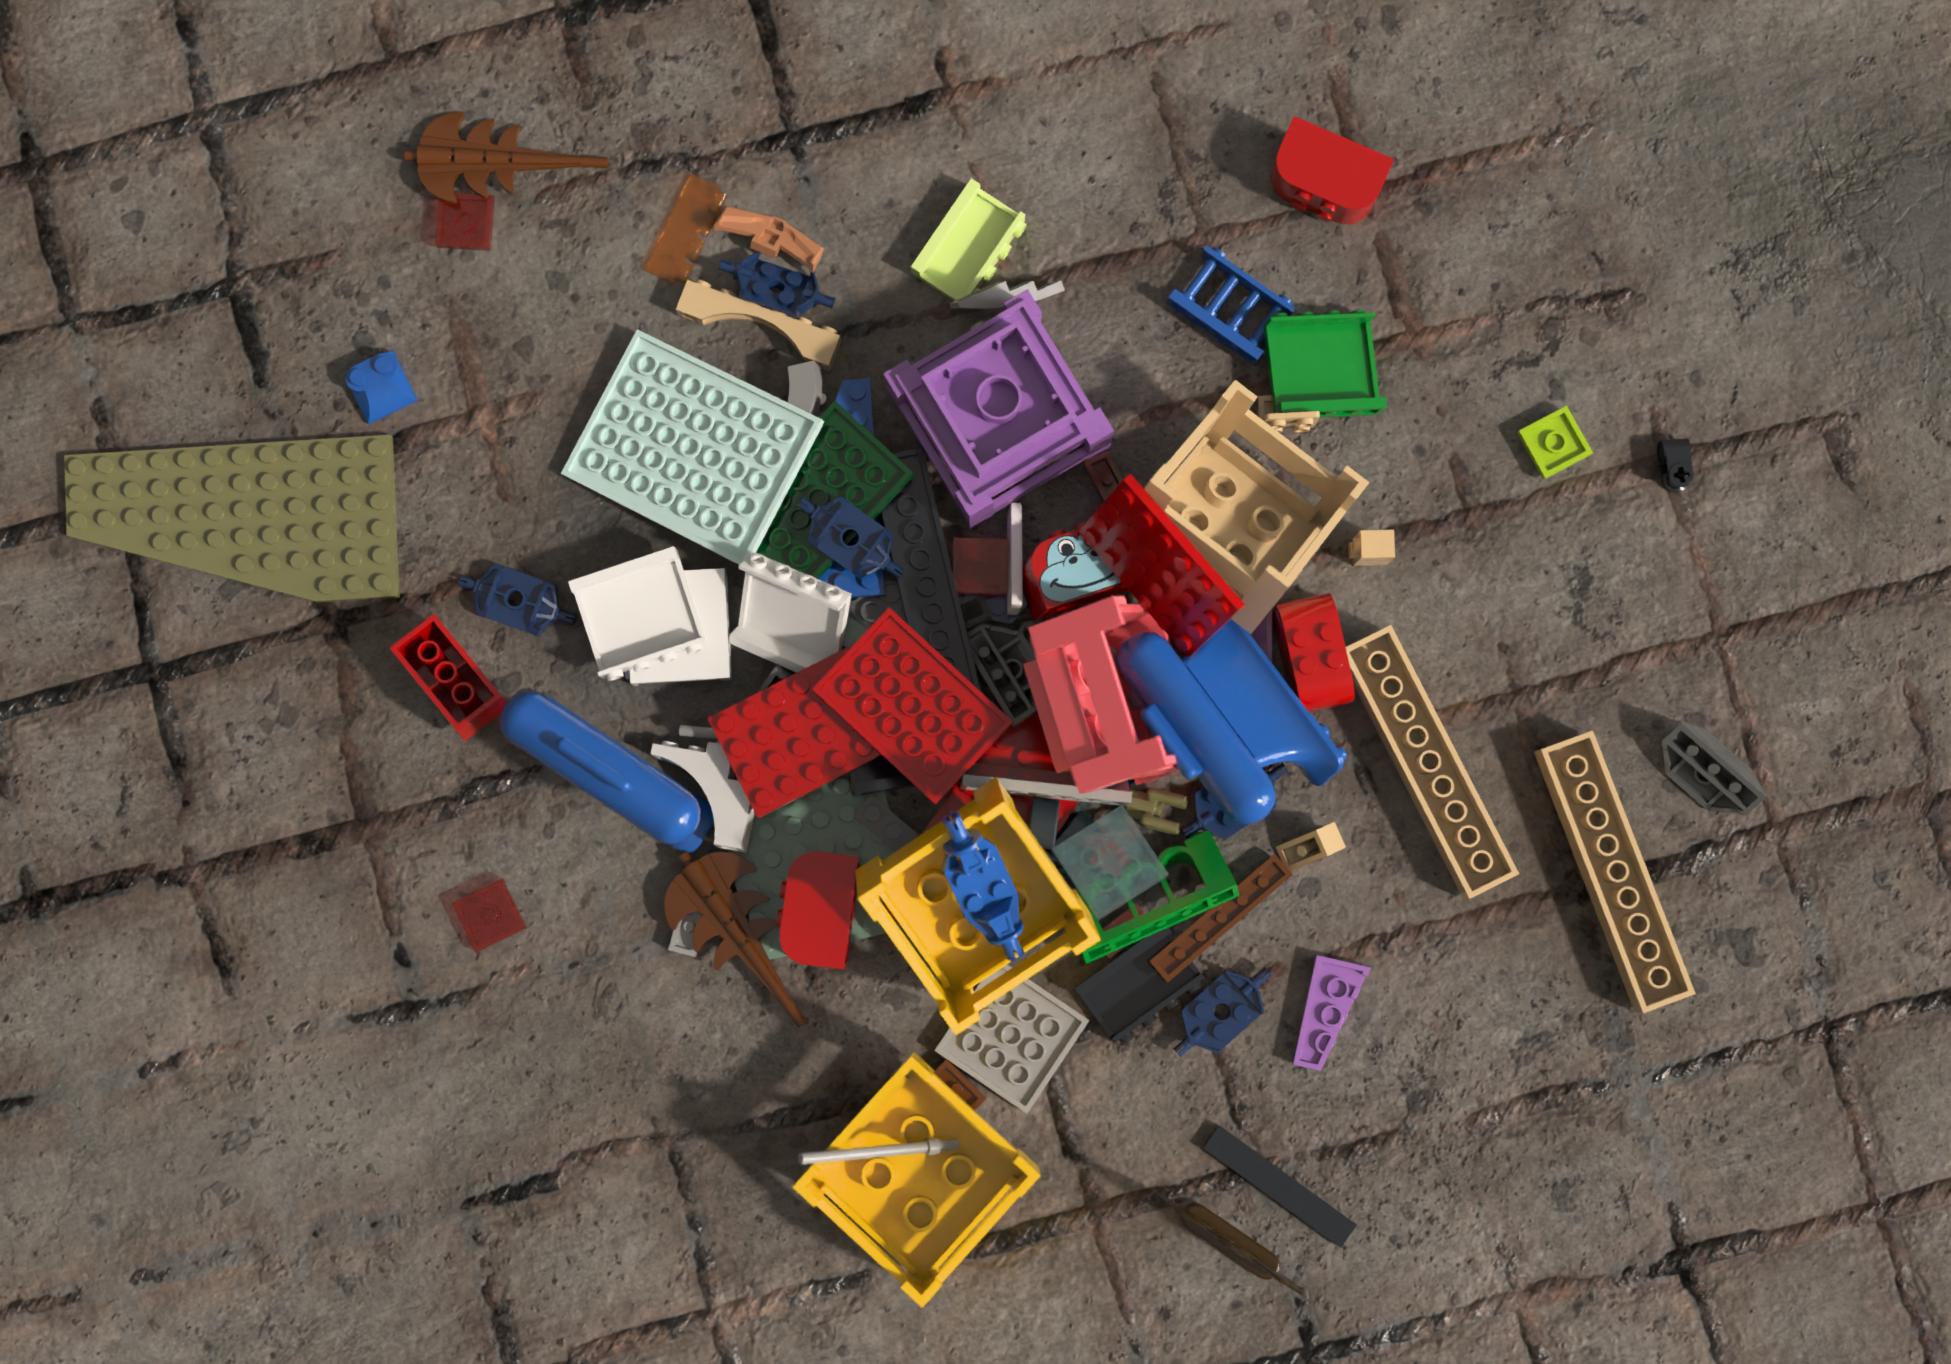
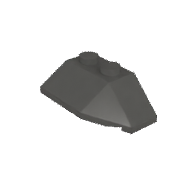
[967,623,1038,727]
[1662,721,1767,815]

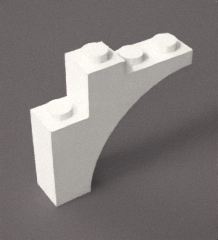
[650,739,755,853]

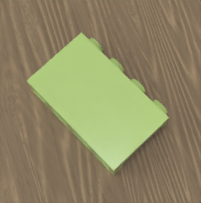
[911,178,1027,301]

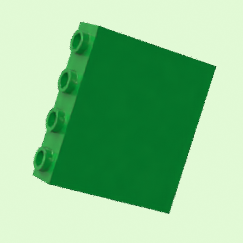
[1263,310,1387,418]

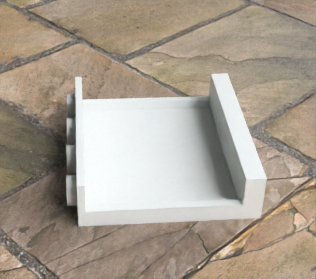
[568,546,708,681]
[729,552,851,673]
[625,568,732,686]

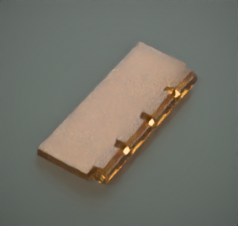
[644,174,727,283]

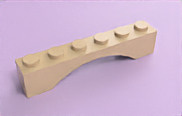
[676,279,842,371]

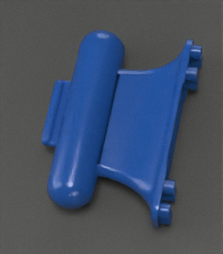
[1117,619,1347,825]
[500,691,714,853]

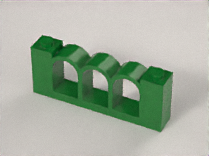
[1070,830,1239,964]

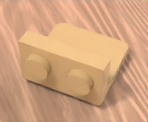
[1257,395,1320,433]

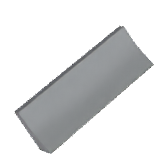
[960,763,1132,806]

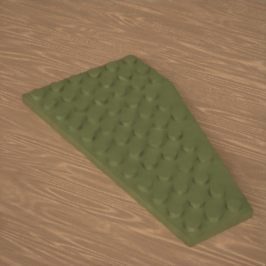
[64,435,400,603]

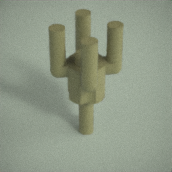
[1122,788,1189,836]

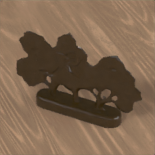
[1162,1196,1305,1294]

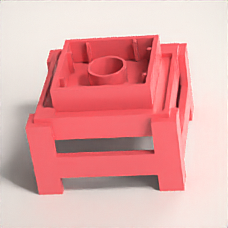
[1023,596,1180,794]

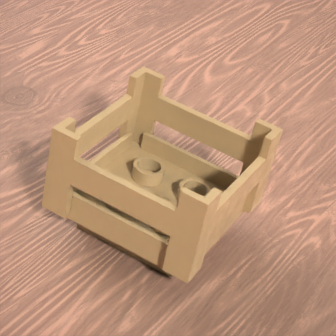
[1144,380,1369,634]

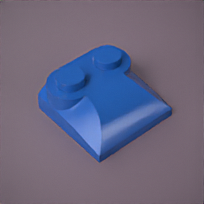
[344,351,418,424]

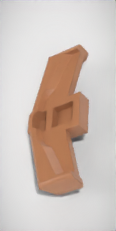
[714,206,824,273]

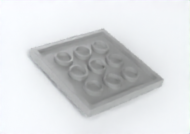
[934,965,1089,1114]

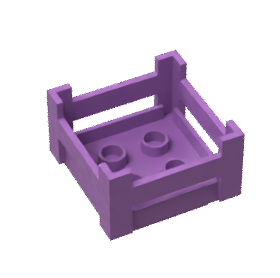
[883,289,1114,531]

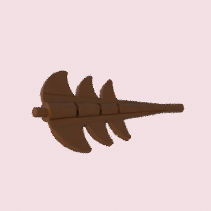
[404,112,609,204]
[664,851,807,1028]

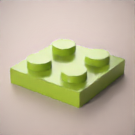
[1517,406,1593,480]

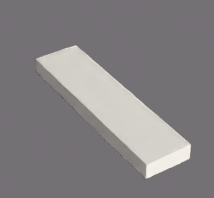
[1007,503,1022,615]

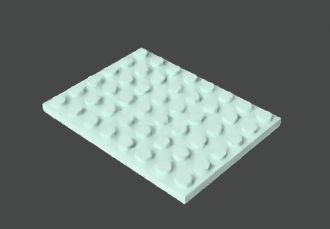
[561,329,824,565]

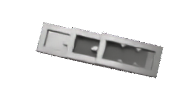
[949,280,1065,309]

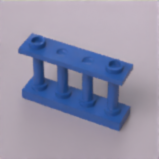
[1167,245,1295,366]

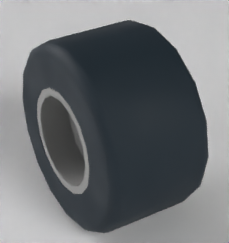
[1028,797,1060,849]

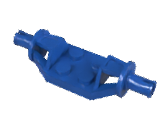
[942,811,1024,961]

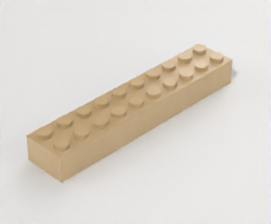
[1346,625,1519,899]
[1534,730,1696,1013]

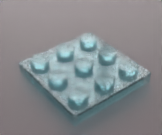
[1052,805,1169,921]

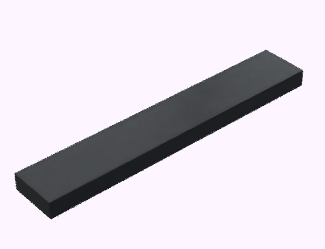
[1203,1125,1357,1248]

